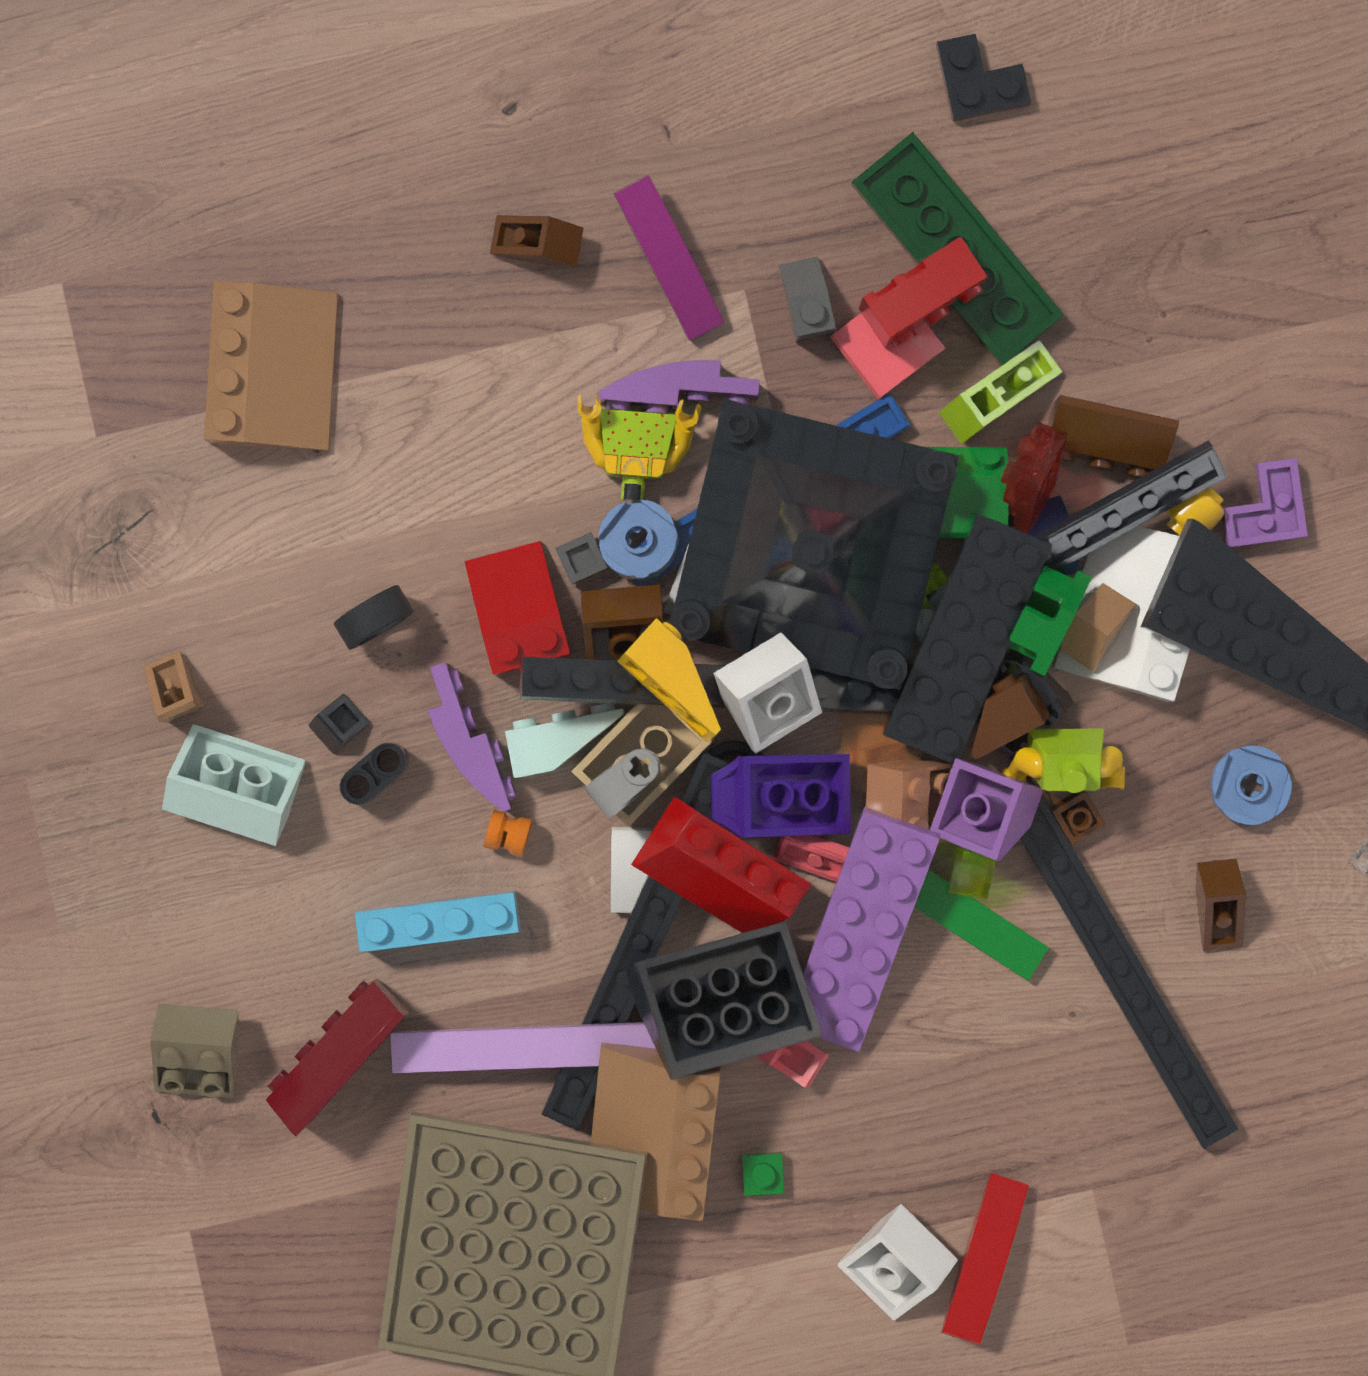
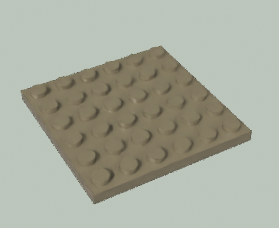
[378,1112,648,1376]

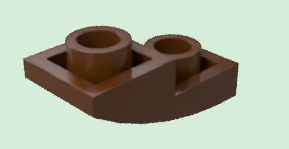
[1027,775,1105,845]

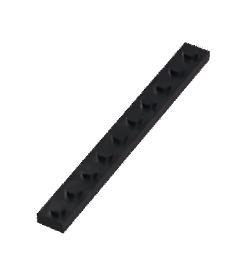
[520,657,907,714]
[541,751,731,1130]
[1020,785,1238,1149]

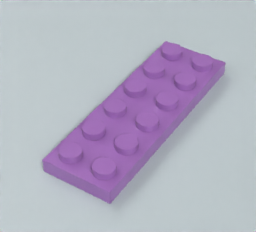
[802,807,940,1052]

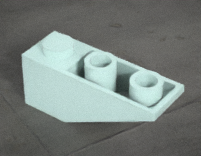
[505,703,625,778]

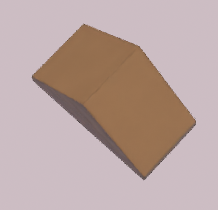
[1060,583,1137,672]
[144,650,205,723]

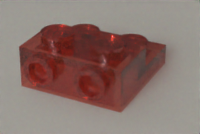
[1001,422,1068,534]

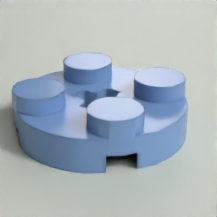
[599,500,679,582]
[1210,746,1292,825]

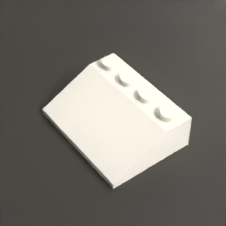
[1054,526,1189,702]

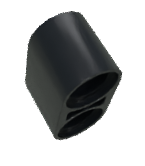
[339,743,409,805]

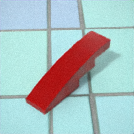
[941,1173,1029,1345]

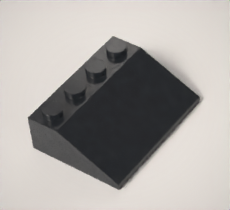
[626,922,823,1080]

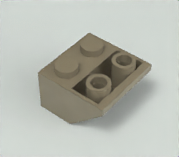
[150,1004,240,1098]

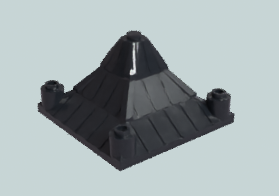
[670,399,959,690]

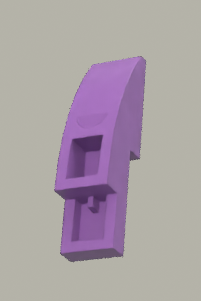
[598,360,759,414]
[428,662,517,811]

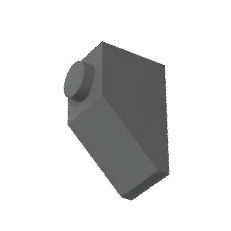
[779,257,836,343]

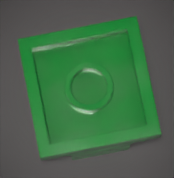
[1008,566,1092,676]

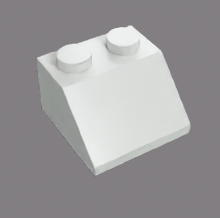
[714,633,822,754]
[837,1204,958,1321]

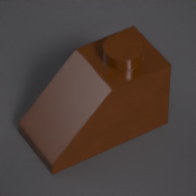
[490,215,584,266]
[971,673,1050,760]
[1196,859,1246,951]

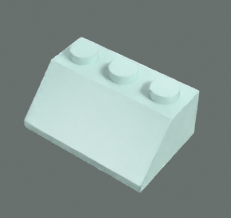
[162,724,306,846]

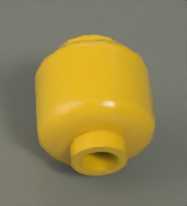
[1165,487,1224,536]

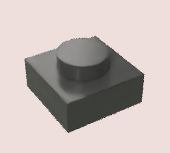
[555,532,608,585]

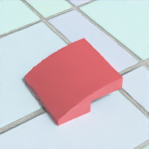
[830,313,946,400]

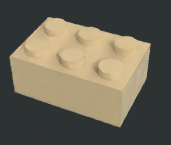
[571,704,712,827]

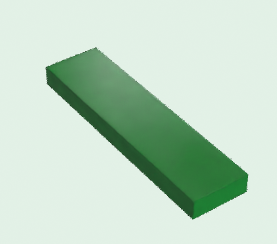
[914,869,1049,981]

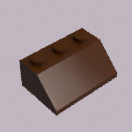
[1042,395,1179,478]

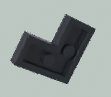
[936,33,1031,122]

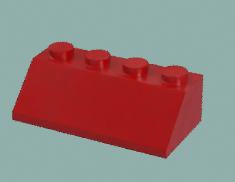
[631,797,811,933]

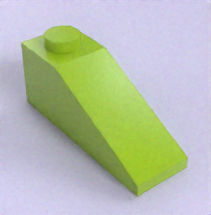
[938,340,1062,445]

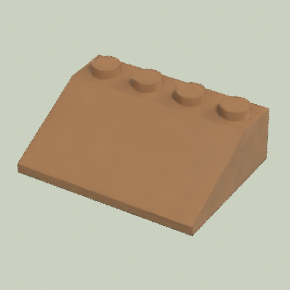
[204,281,338,451]
[591,1042,721,1221]

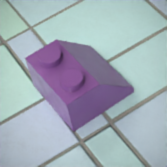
[930,758,1043,861]

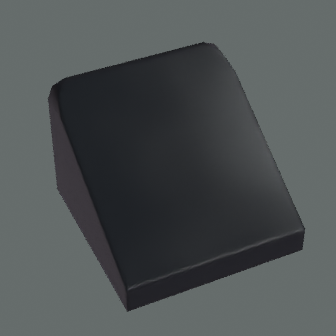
[309,693,370,754]

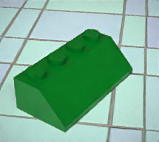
[927,447,1009,538]

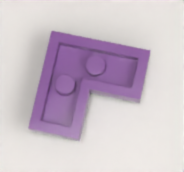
[1222,458,1308,548]

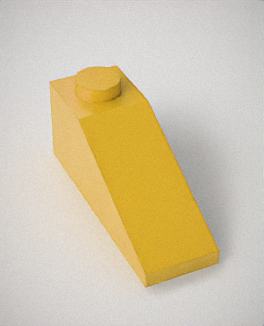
[617,618,721,743]

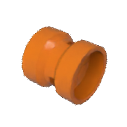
[483,810,532,857]

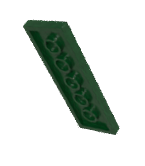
[851,132,1064,366]

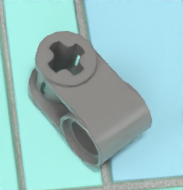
[584,748,661,820]

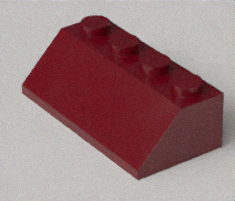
[266,978,412,1137]

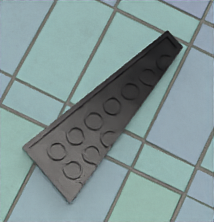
[1140,519,1368,734]

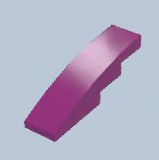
[613,175,725,341]

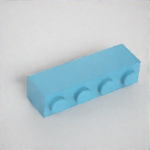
[355,891,521,952]

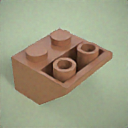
[866,760,953,843]

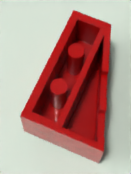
[858,237,987,348]

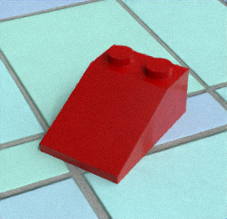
[464,541,572,676]

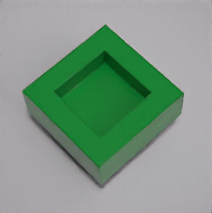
[742,1152,784,1196]

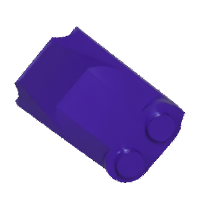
[711,754,851,838]

